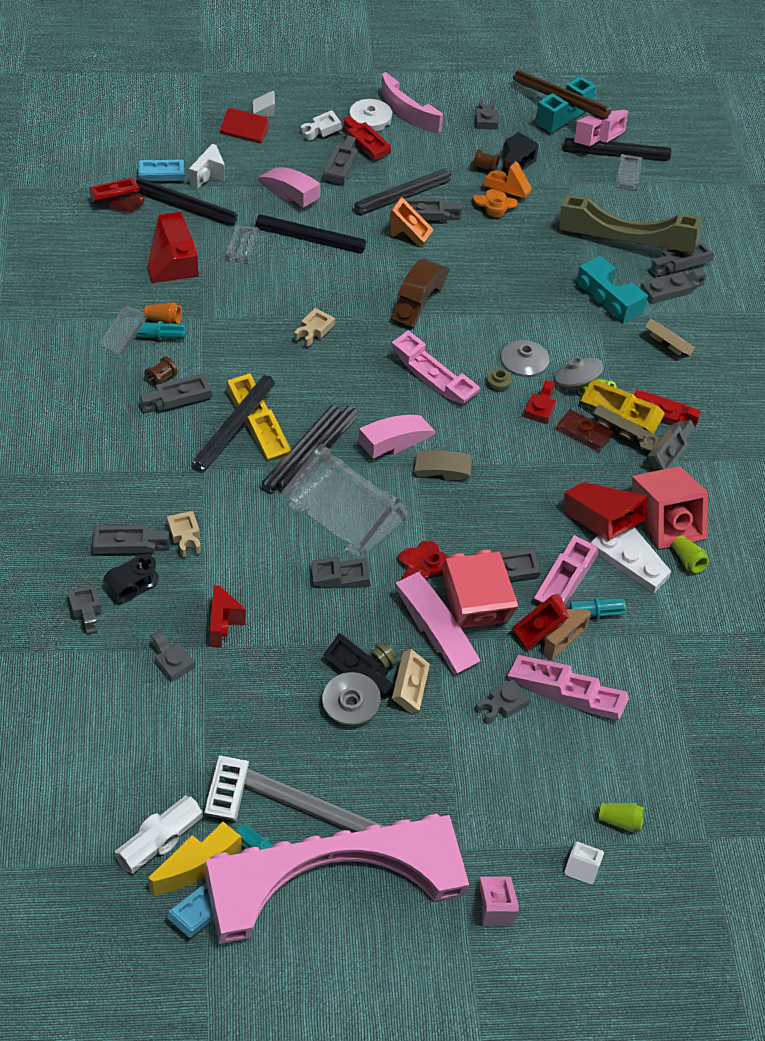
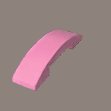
[381,72,443,133]
[391,330,481,404]

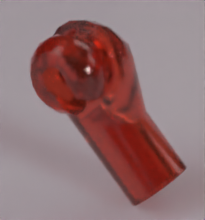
[110,193,144,213]

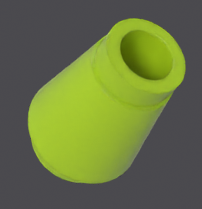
[672,536,709,573]
[599,803,645,833]

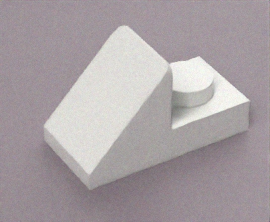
[189,144,225,189]

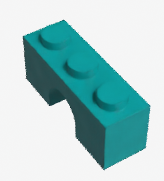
[535,76,596,133]
[576,255,648,324]

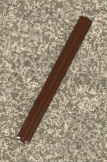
[513,70,611,119]

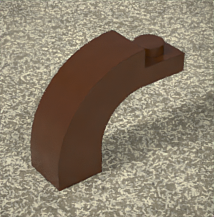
[391,258,450,328]

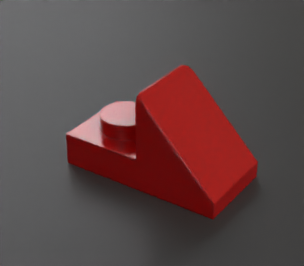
[210,585,246,648]

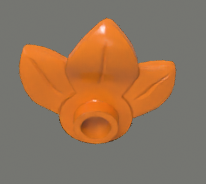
[473,189,517,217]

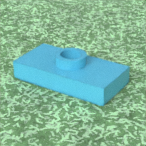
[139,160,184,182]
[167,883,214,938]

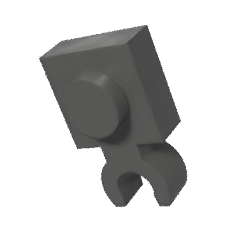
[476,99,499,130]
[476,679,530,724]

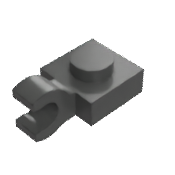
[68,584,102,634]
[151,630,195,682]

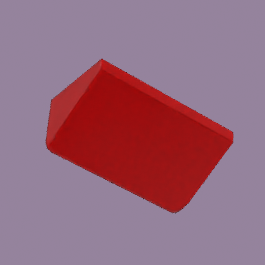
[220,108,269,143]
[89,178,140,203]
[511,593,569,650]

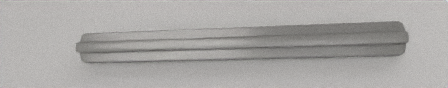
[227,767,386,833]

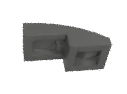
[312,556,371,588]

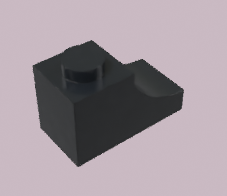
[502,132,539,176]

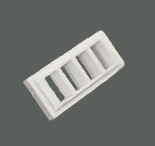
[205,755,249,821]

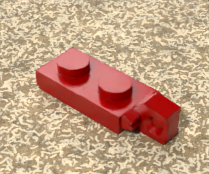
[342,115,391,161]
[634,389,701,428]

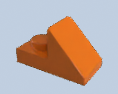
[483,162,532,198]
[390,197,433,247]

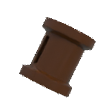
[473,149,500,172]
[144,356,178,388]

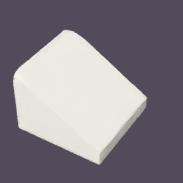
[253,91,275,117]
[565,841,604,884]

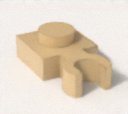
[295,308,335,346]
[167,511,200,557]

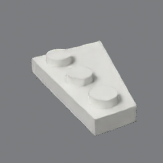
[591,527,671,593]

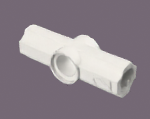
[114,795,203,874]

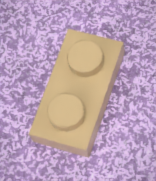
[645,318,695,355]
[392,649,430,714]

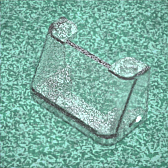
[281,443,410,557]

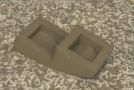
[415,450,472,481]

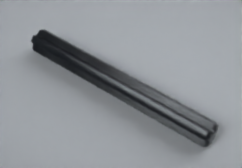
[564,137,672,160]
[354,168,452,215]
[136,178,238,225]
[256,214,367,253]
[192,375,275,471]
[262,405,342,493]
[279,406,358,494]

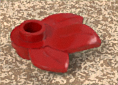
[397,541,448,580]

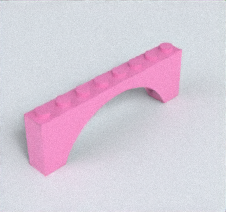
[204,814,469,944]

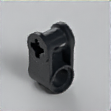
[103,554,159,603]

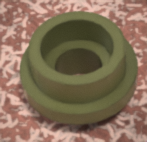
[487,369,512,391]
[371,642,397,669]

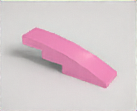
[394,572,481,676]
[508,655,629,720]

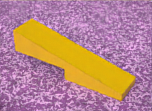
[226,373,291,462]

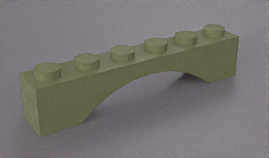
[560,194,702,253]

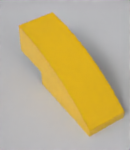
[581,380,665,434]
[148,822,242,896]

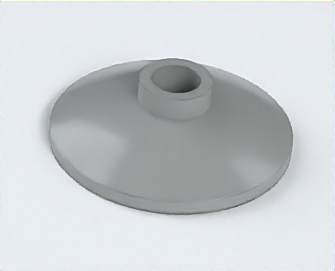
[501,340,549,377]
[555,357,604,387]
[322,672,380,725]

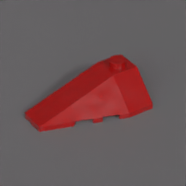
[148,212,199,283]

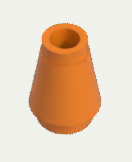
[144,302,182,324]

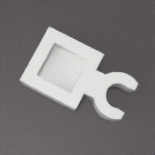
[300,110,342,141]

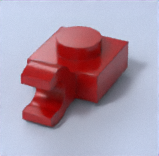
[524,380,556,425]

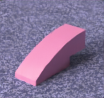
[574,110,628,146]
[258,167,321,207]
[358,415,435,458]
[534,535,598,605]

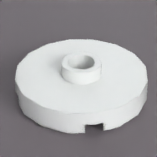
[349,99,392,131]

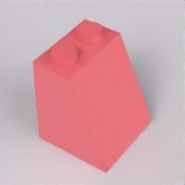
[632,466,708,549]
[442,550,518,629]

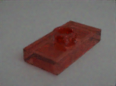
[556,409,613,452]

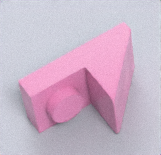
[480,877,519,926]

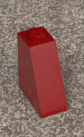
[564,482,647,541]

